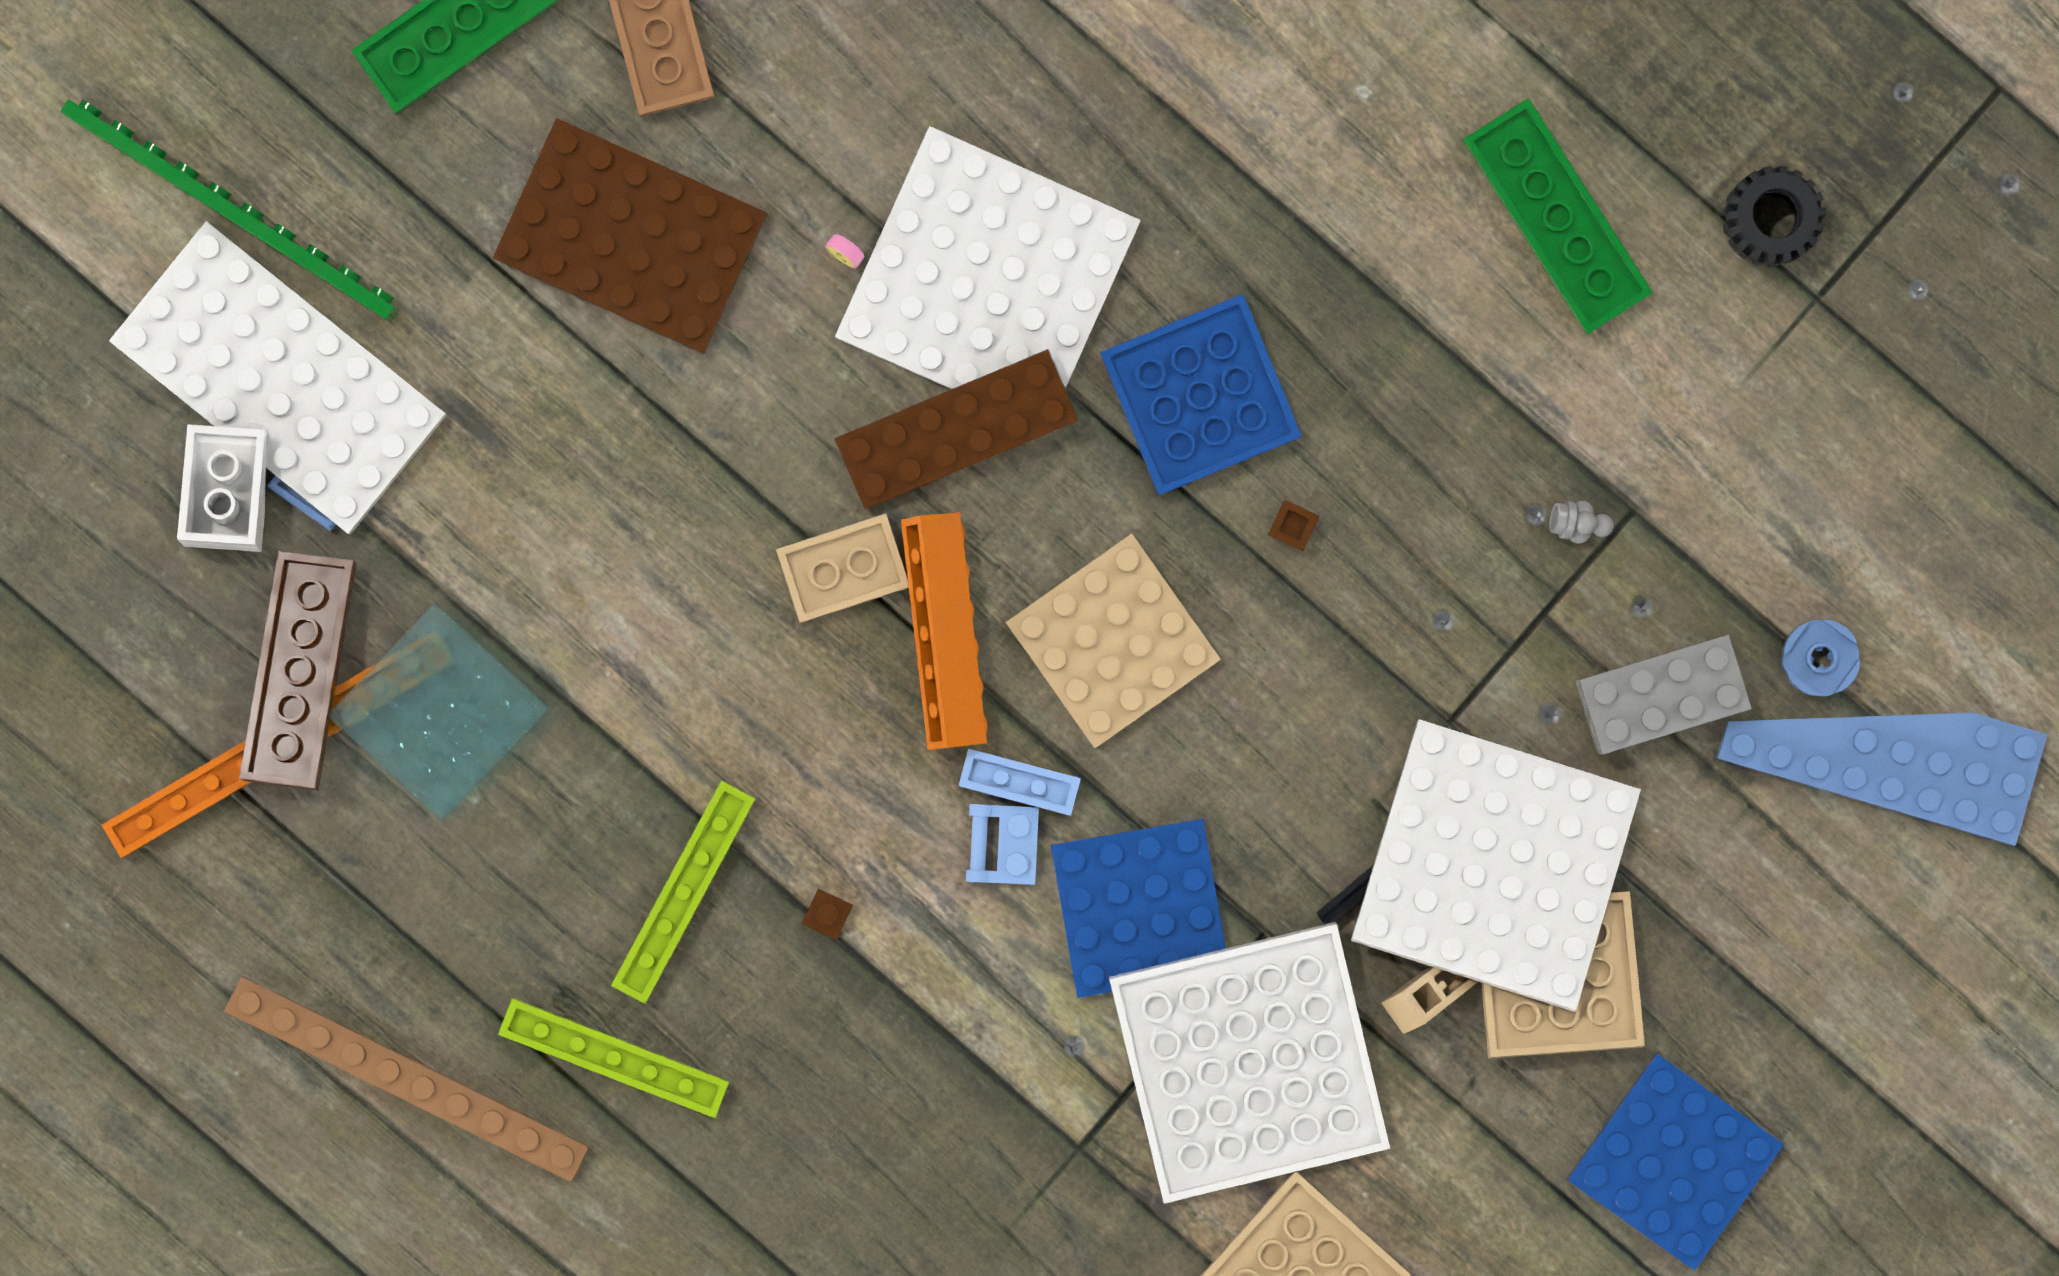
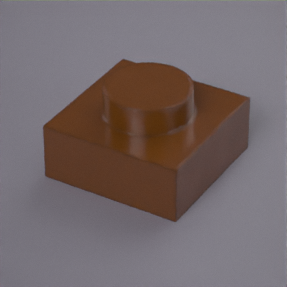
[1268,500,1319,552]
[802,888,854,940]

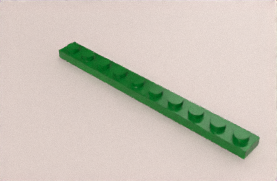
[60,99,399,323]

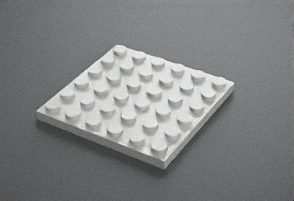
[835,126,1141,389]
[1351,719,1641,1012]
[1109,922,1390,1204]

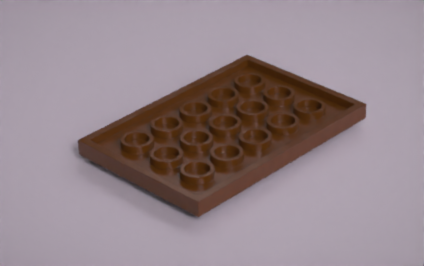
[493,118,768,354]

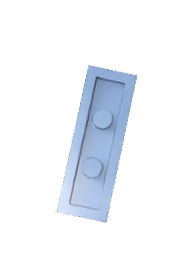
[959,749,1081,816]

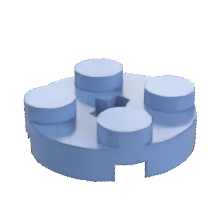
[1780,620,1860,696]

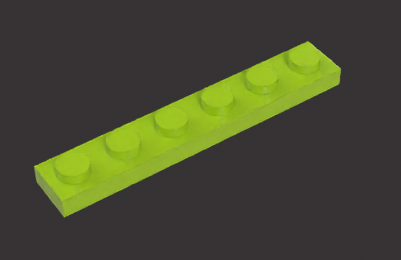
[611,780,756,1004]
[498,998,730,1118]

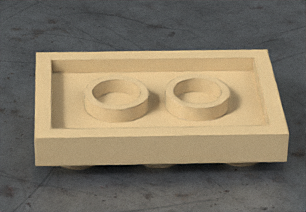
[776,514,909,623]

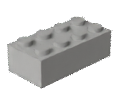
[1575,635,1752,755]

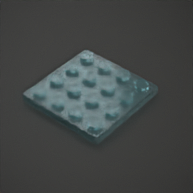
[329,602,549,821]

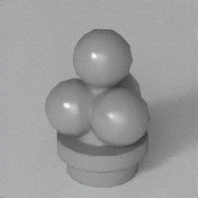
[1549,500,1614,544]

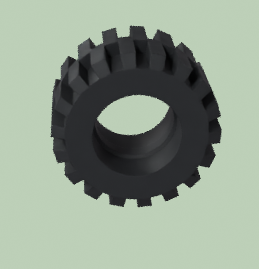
[1722,165,1826,267]

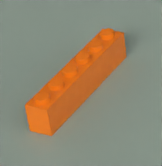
[901,512,988,750]

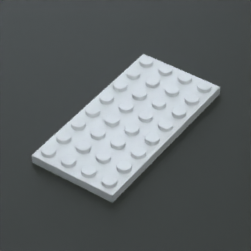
[109,221,447,535]

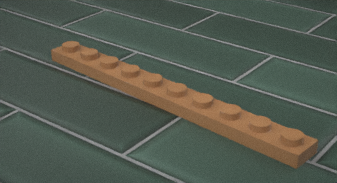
[224,976,590,1182]

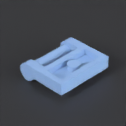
[966,804,1039,885]

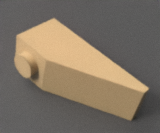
[1381,966,1479,1034]

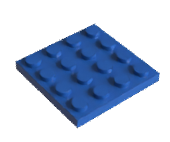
[1100,294,1302,496]
[1051,818,1226,998]
[1567,1053,1784,1271]

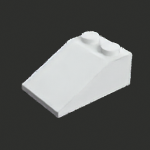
[177,425,266,552]

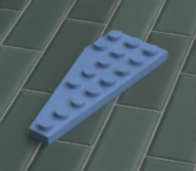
[1716,713,2048,846]

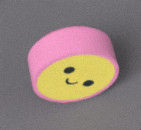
[825,234,864,269]

